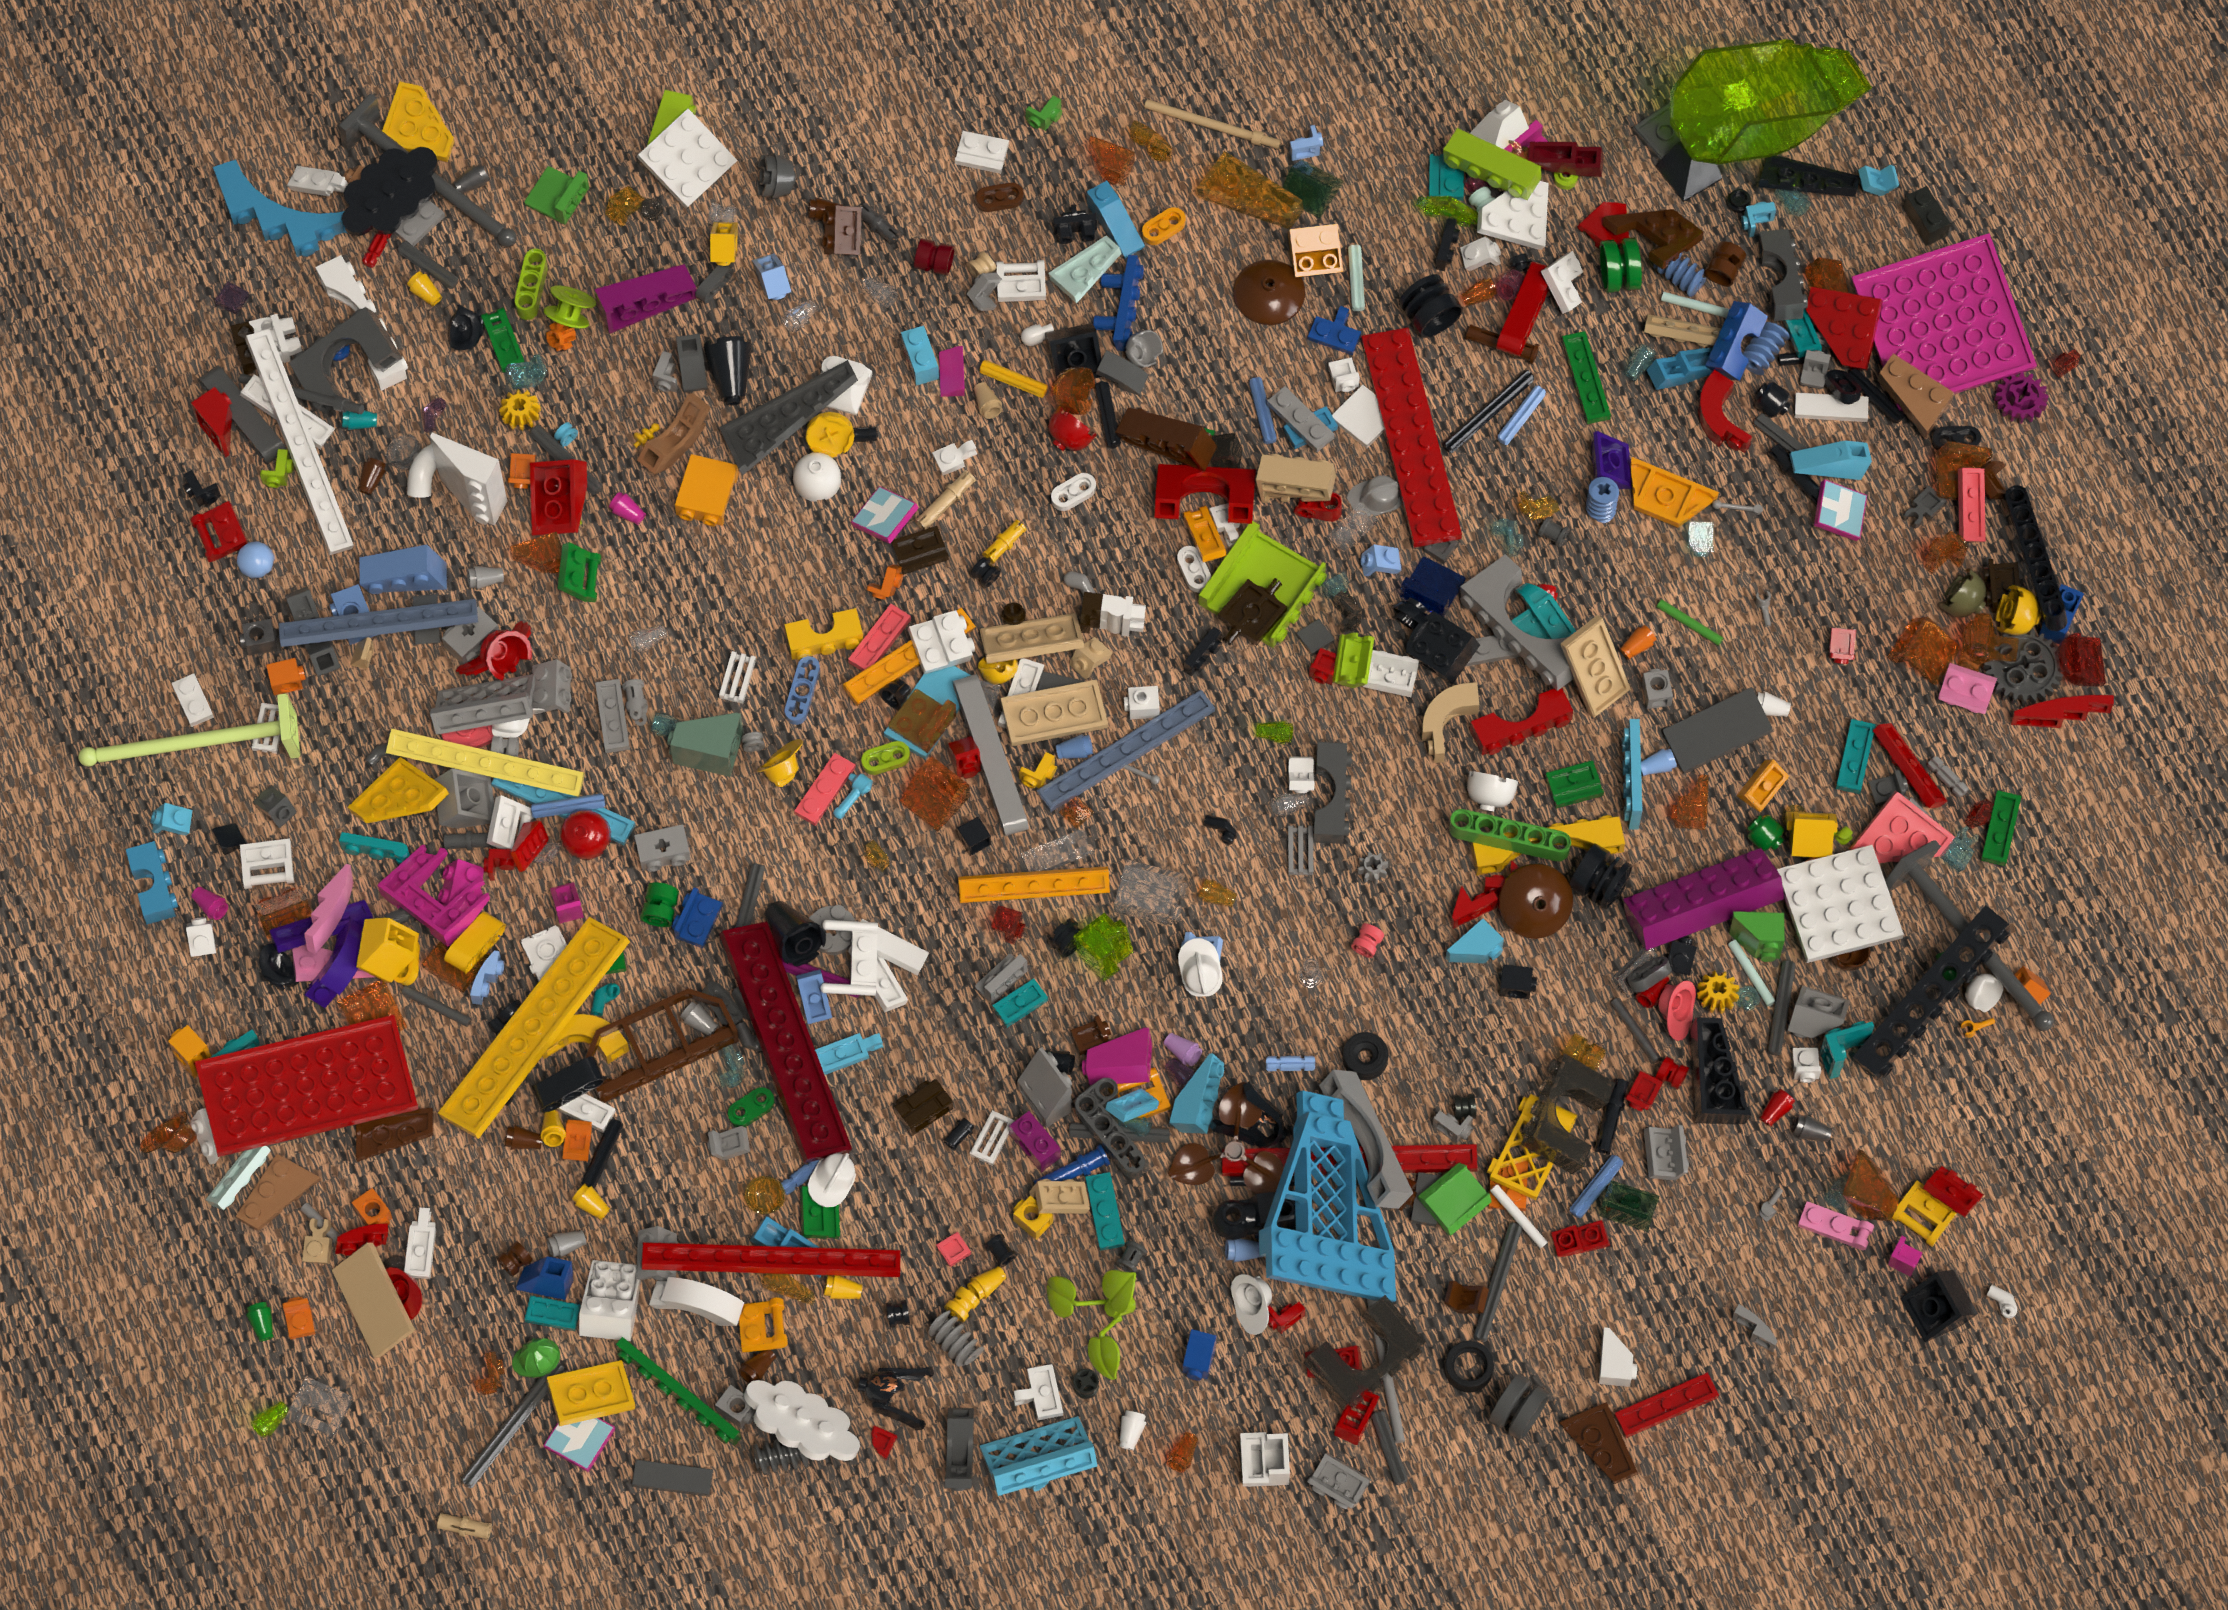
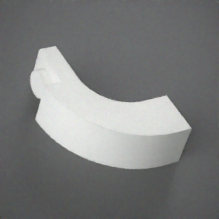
[649,1277,744,1326]

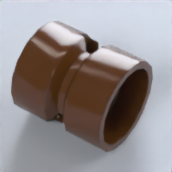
[1705,241,1746,287]

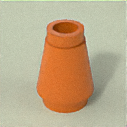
[1619,625,1657,660]

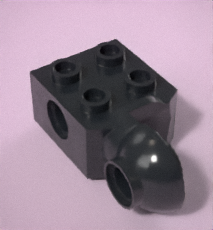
[1391,597,1480,685]
[1212,1190,1296,1240]

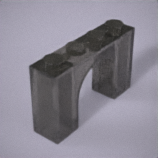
[1521,1053,1615,1174]
[1304,1295,1425,1410]

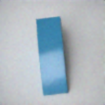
[1647,347,1713,390]
[749,1216,821,1278]

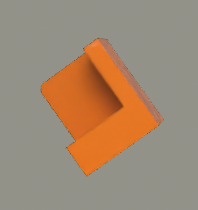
[2014,966,2051,1004]

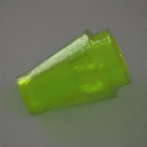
[1256,720,1293,745]
[251,1401,290,1438]

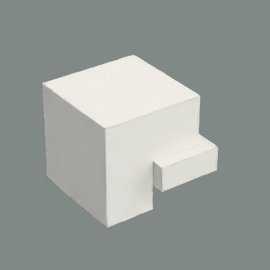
[1240,1432,1290,1487]

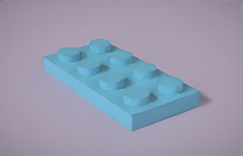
[1622,719,1642,830]

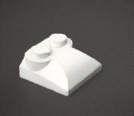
[820,356,872,416]

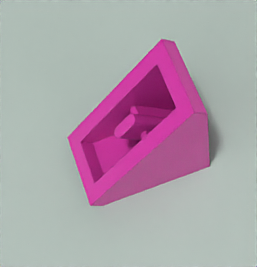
[550,882,584,924]

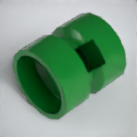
[640,882,679,928]

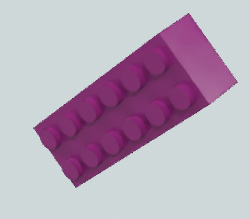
[1623,848,1784,950]

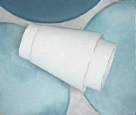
[1756,691,1791,717]
[1119,1410,1146,1451]

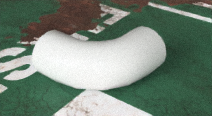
[407,444,437,498]

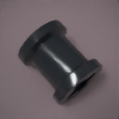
[984,1234,1018,1268]

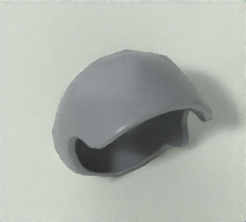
[1125,330,1163,369]

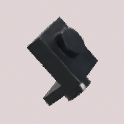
[183,470,221,507]
[1668,936,1698,976]

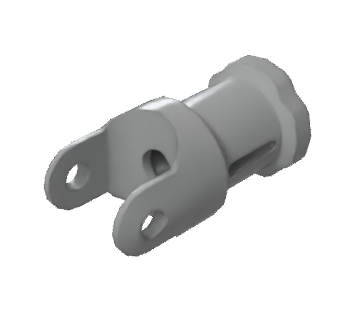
[622,679,648,726]

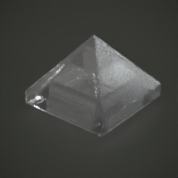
[532,843,561,866]

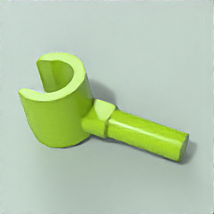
[1834,826,1853,845]

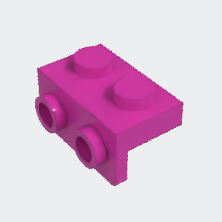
[438,859,484,906]

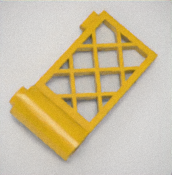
[1487,1094,1577,1200]

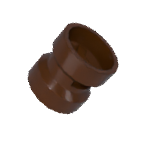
[497,1241,533,1277]

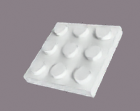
[637,109,738,209]

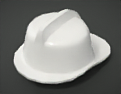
[492,708,545,738]
[1178,938,1222,997]
[808,1153,856,1207]
[1231,1274,1272,1335]

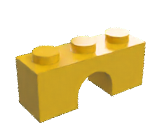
[784,608,863,660]

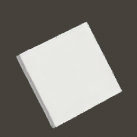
[1332,385,1384,449]

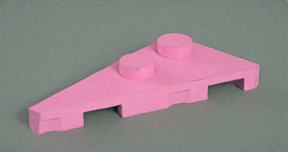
[291,944,375,982]

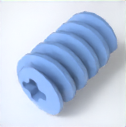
[1654,252,1706,297]
[1742,322,1790,375]
[1586,477,1619,523]

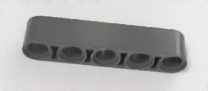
[198,365,287,465]

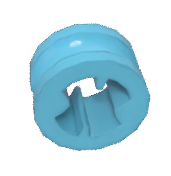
[554,422,578,446]

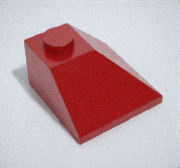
[191,387,232,458]

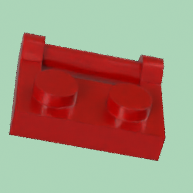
[190,501,248,562]

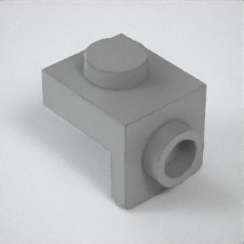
[967,272,1002,311]
[1800,350,1830,389]
[708,1126,750,1160]

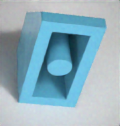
[1446,919,1504,963]

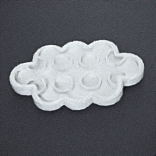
[744,1380,860,1461]

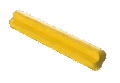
[980,360,1048,398]

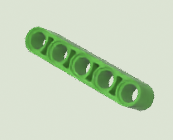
[1449,809,1571,861]

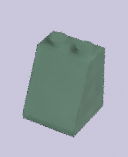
[667,713,744,777]

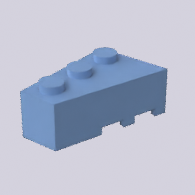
[359,544,447,594]

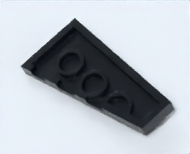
[1758,153,1860,197]

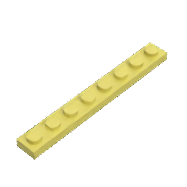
[386,729,585,797]

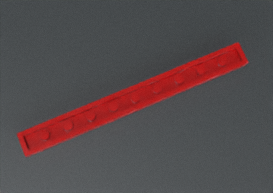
[1222,1144,1478,1176]
[642,1242,901,1277]

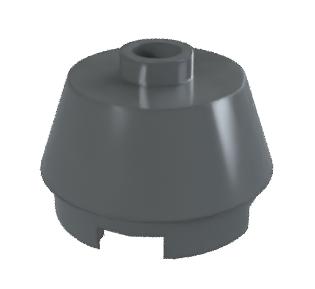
[756,152,796,200]

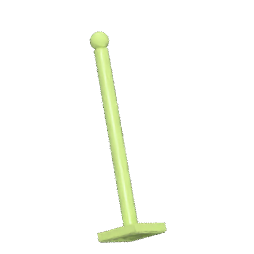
[78,694,300,767]

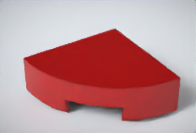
[871,1425,898,1460]

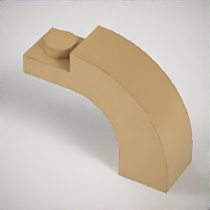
[1421,682,1480,763]

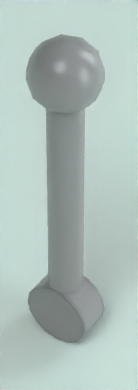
[1712,500,1763,515]
[1123,765,1160,785]

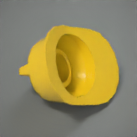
[757,739,803,787]

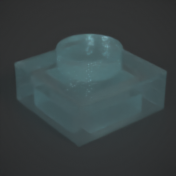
[1322,572,1349,600]

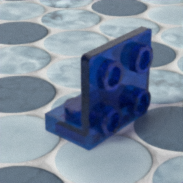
[1400,557,1466,617]

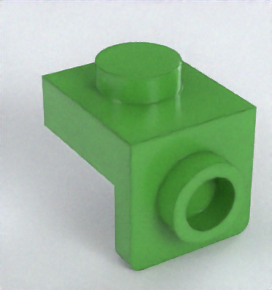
[1026,95,1063,131]

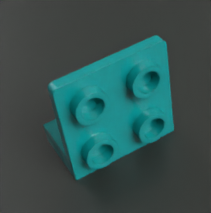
[1819,1021,1874,1079]

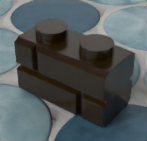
[894,1079,953,1136]

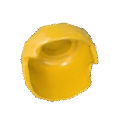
[978,657,1018,685]

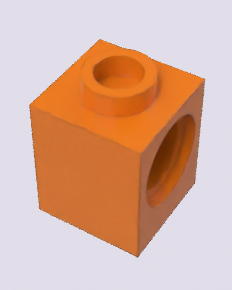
[266,658,306,696]
[351,1188,393,1226]

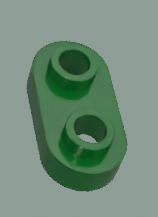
[728,1087,775,1127]

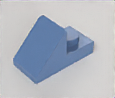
[796,970,832,1024]

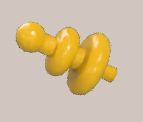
[633,423,660,448]

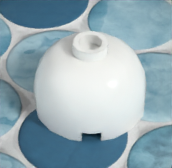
[793,453,841,501]
[1467,771,1518,812]

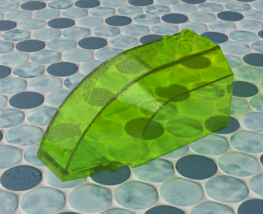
[1670,39,1872,165]

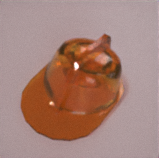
[140,1111,197,1153]

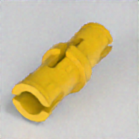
[982,519,1026,564]

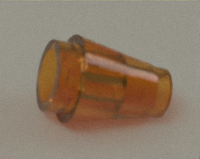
[1461,277,1498,307]
[1167,1432,1198,1473]

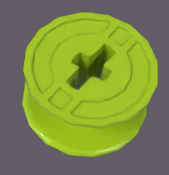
[544,285,596,328]

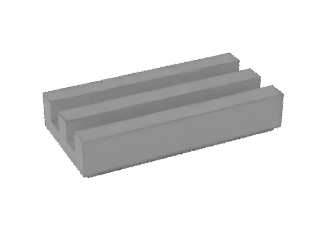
[1288,826,1314,875]

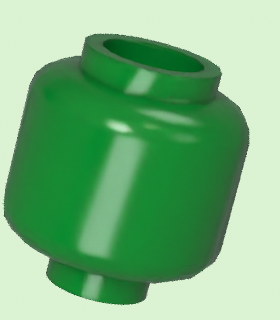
[1747,814,1784,851]

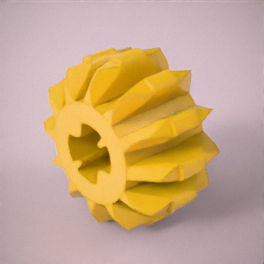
[499,389,541,431]
[1697,970,1740,1014]

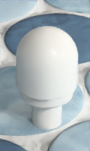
[1021,323,1054,346]

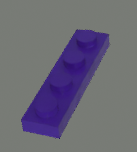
[269,900,373,953]

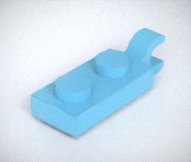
[815,1033,884,1075]

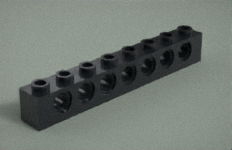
[1853,905,2010,1081]

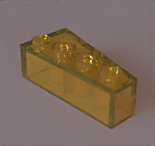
[1197,151,1304,229]

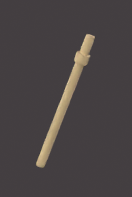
[1144,99,1282,149]

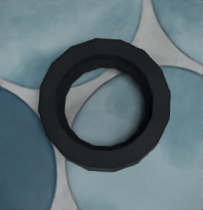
[1444,1340,1494,1393]

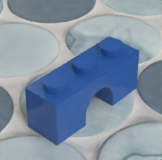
[1705,301,1768,381]

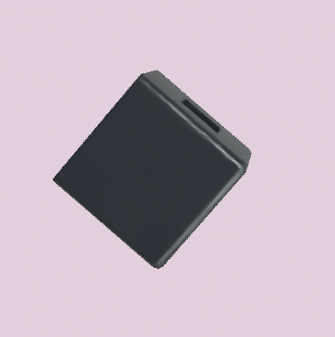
[957,817,991,856]

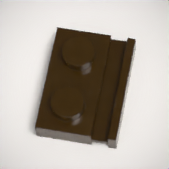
[891,526,949,575]

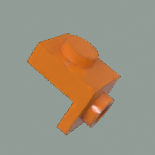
[508,453,536,489]
[866,564,903,599]
[563,1119,592,1161]

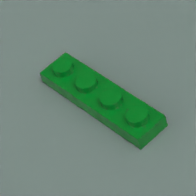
[1561,331,1611,424]

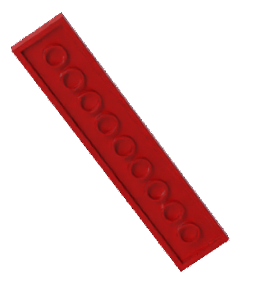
[1361,327,1462,548]

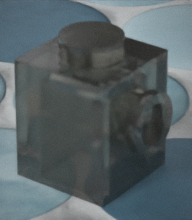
[1211,433,1242,468]

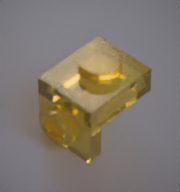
[1519,491,1560,521]

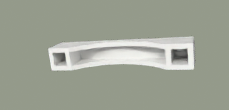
[315,255,408,391]

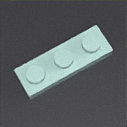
[206,1146,271,1210]

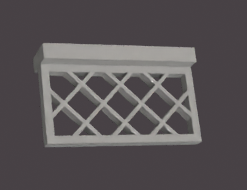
[430,674,536,735]

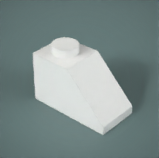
[1599,1327,1637,1387]

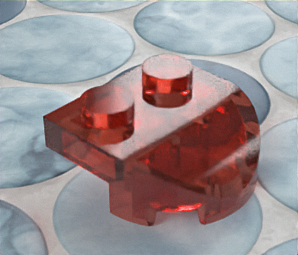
[2058,633,2106,687]

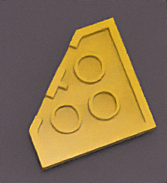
[382,81,454,162]
[348,757,449,823]

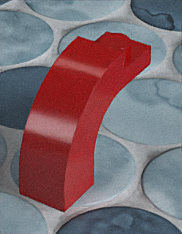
[1698,369,1752,453]

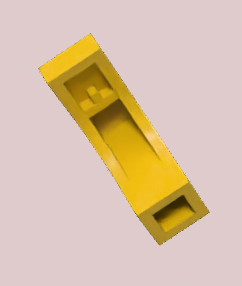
[542,1014,629,1064]

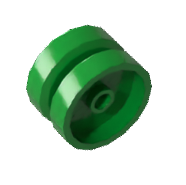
[1600,237,1642,293]

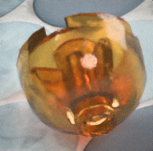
[1051,366,1095,415]

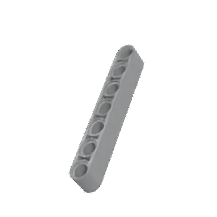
[953,674,1029,836]

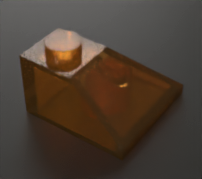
[1842,1150,1899,1222]

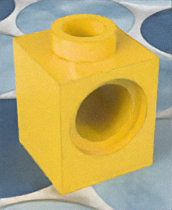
[1013,1195,1053,1240]

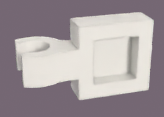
[932,440,977,476]
[1209,503,1240,548]

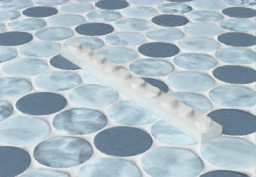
[245,329,354,555]

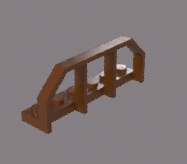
[585,988,739,1103]

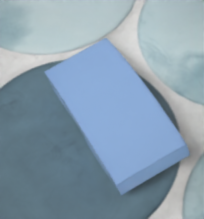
[470,951,505,1005]

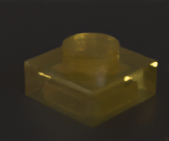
[865,840,890,872]

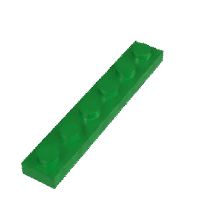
[616,1337,741,1446]

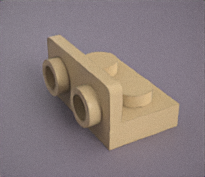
[1029,1179,1090,1214]

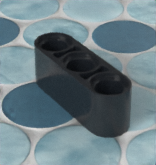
[532,1057,604,1112]

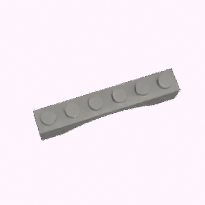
[1319,1069,1413,1209]

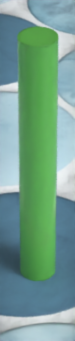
[1657,599,1724,646]

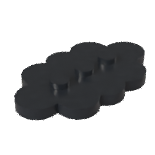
[342,147,438,236]

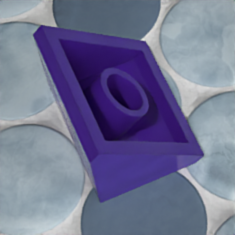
[1591,431,1632,489]

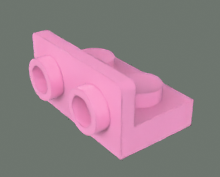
[1938,663,1997,714]

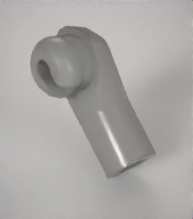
[1064,571,1096,596]

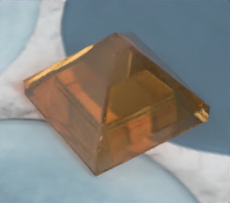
[1059,796,1094,829]

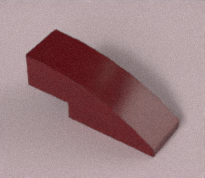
[1528,142,1604,177]

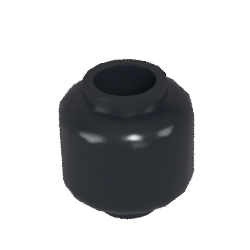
[1753,382,1791,418]

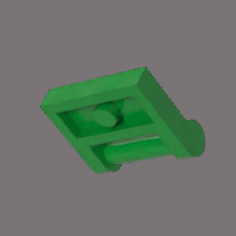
[557,542,601,602]

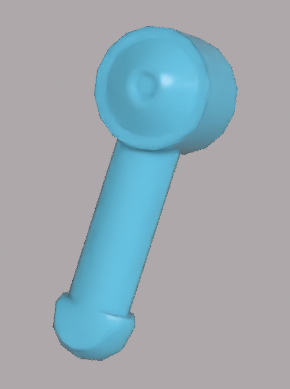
[833,773,873,819]

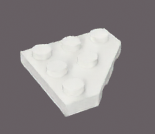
[1477,181,1549,250]

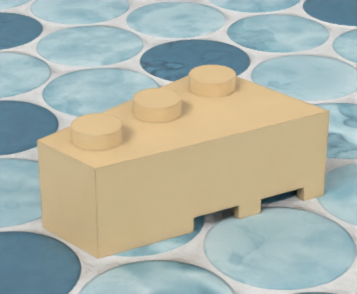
[1256,454,1336,503]

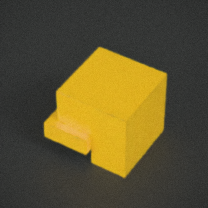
[1785,812,1838,858]

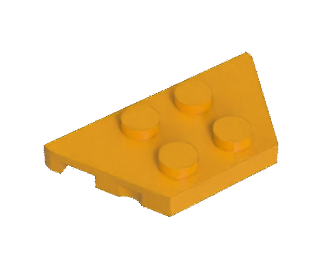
[1630,457,1719,528]

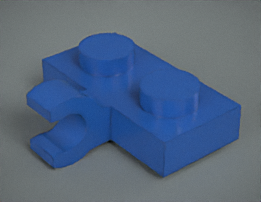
[1308,306,1361,355]

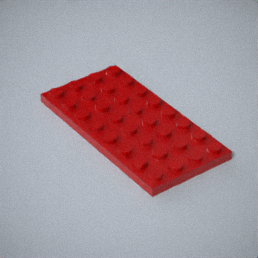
[195,1015,418,1157]

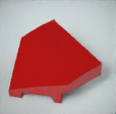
[1577,202,1629,248]

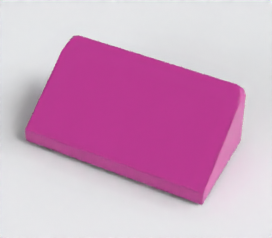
[939,346,965,397]

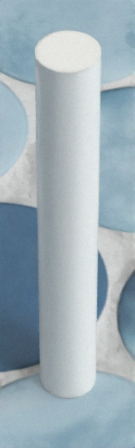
[1490,1184,1548,1249]

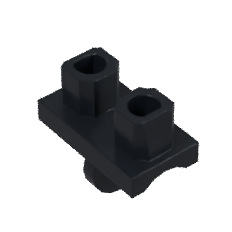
[1053,204,1097,244]

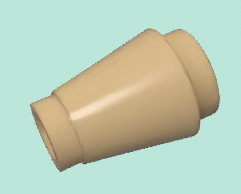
[973,382,1002,419]

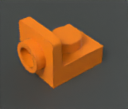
[282,1297,316,1340]

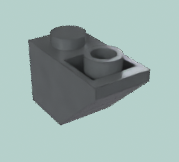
[676,334,708,393]

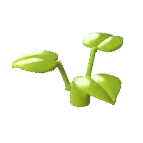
[1047,1270,1136,1380]

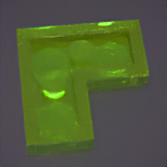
[1416,196,1478,227]

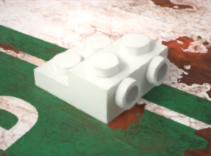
[908,610,975,674]

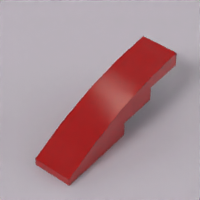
[2011,695,2114,728]

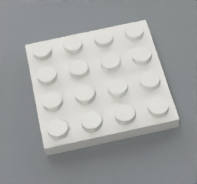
[1777,845,1904,963]

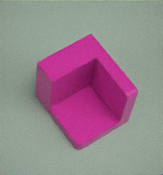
[1888,1236,1923,1277]

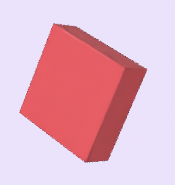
[936,1232,971,1267]

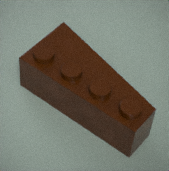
[1115,407,1217,472]

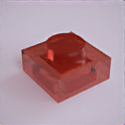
[2053,349,2081,378]
[1964,799,1994,829]

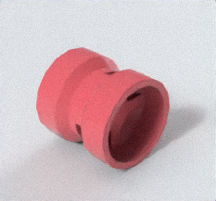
[1351,923,1384,958]

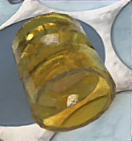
[1560,1032,1607,1078]

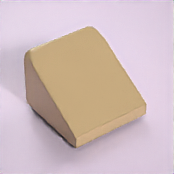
[350,637,374,669]

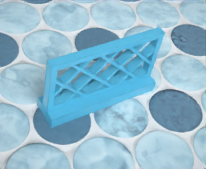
[979,1416,1097,1496]

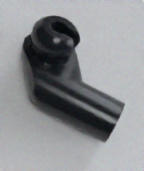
[1204,815,1237,845]

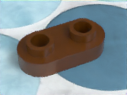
[976,183,1024,212]

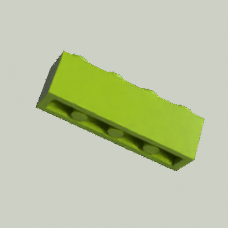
[1443,128,1541,200]

